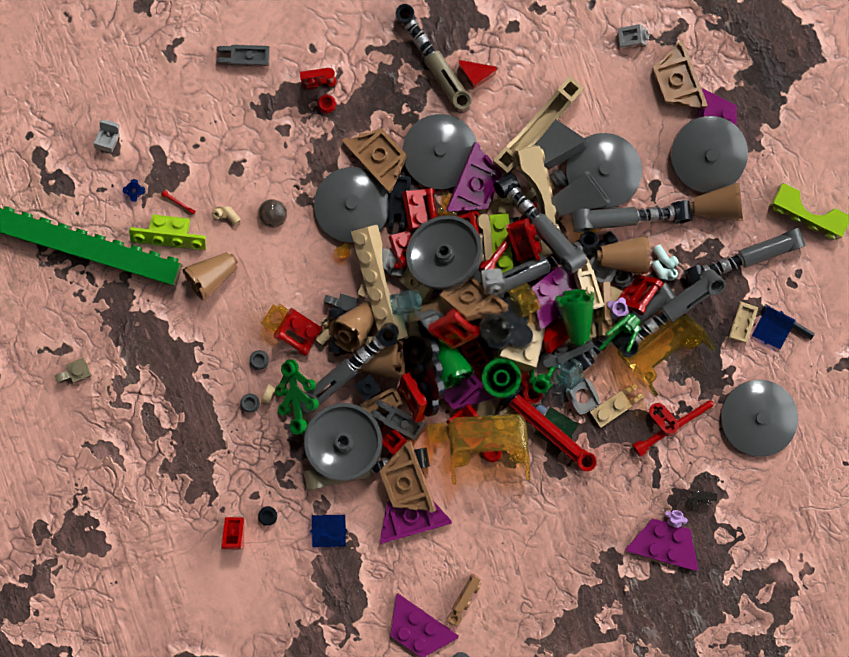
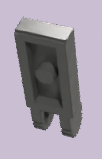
[216,45,270,66]
[539,339,594,368]
[370,399,425,440]

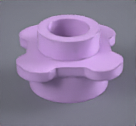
[607,298,629,319]
[665,510,688,528]

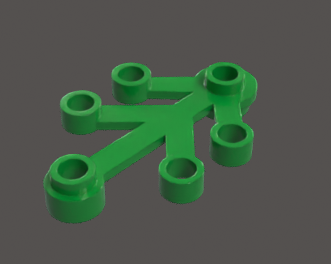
[275,359,319,435]

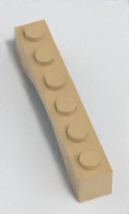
[493,76,584,175]
[513,145,560,258]
[351,225,408,340]

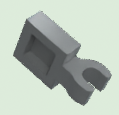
[324,293,359,314]

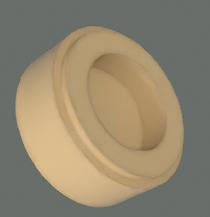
[261,385,275,404]
[476,401,495,420]

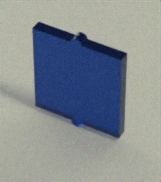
[752,306,796,349]
[310,514,348,547]

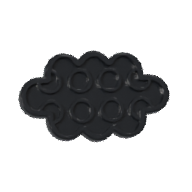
[458,282,533,351]
[403,320,445,417]

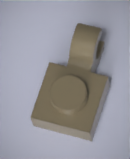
[55,358,92,383]

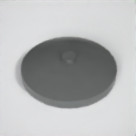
[403,114,477,190]
[671,116,748,193]
[566,133,642,209]
[314,167,390,243]
[406,215,483,290]
[720,380,798,457]
[304,403,382,481]

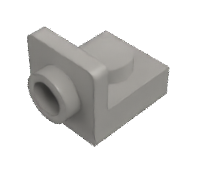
[618,24,649,48]
[382,248,406,277]
[481,269,504,295]

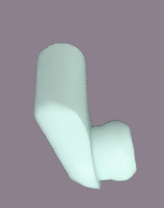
[653,245,679,269]
[651,259,678,281]

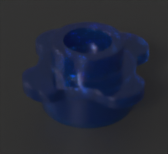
[123,179,146,202]

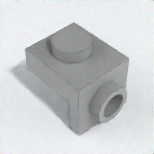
[93,119,120,153]
[589,257,617,284]

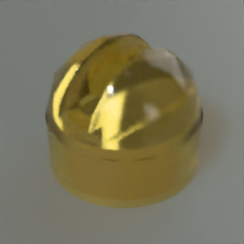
[334,242,350,258]

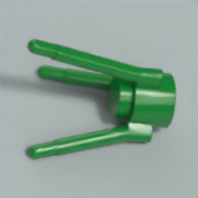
[598,313,641,353]
[529,365,557,395]

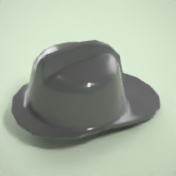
[413,308,444,339]

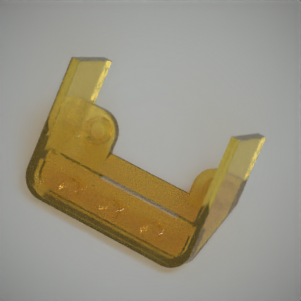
[617,313,716,397]
[449,414,530,485]

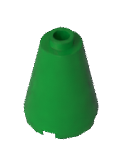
[555,289,595,346]
[435,337,475,389]
[482,358,521,398]

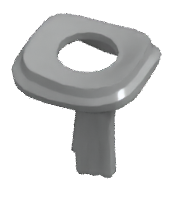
[566,378,600,415]

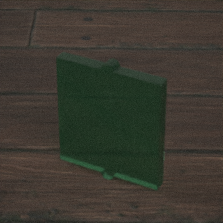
[534,407,579,450]

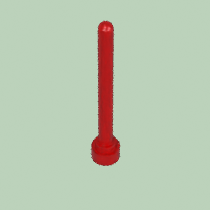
[478,202,537,273]
[632,400,714,457]

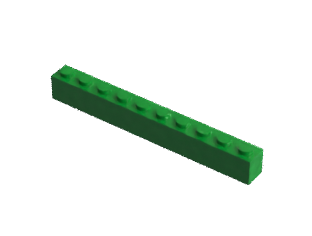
[0,206,183,287]

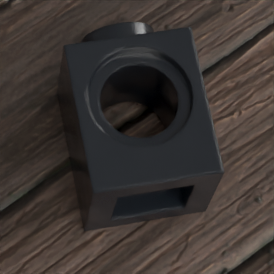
[354,375,382,401]

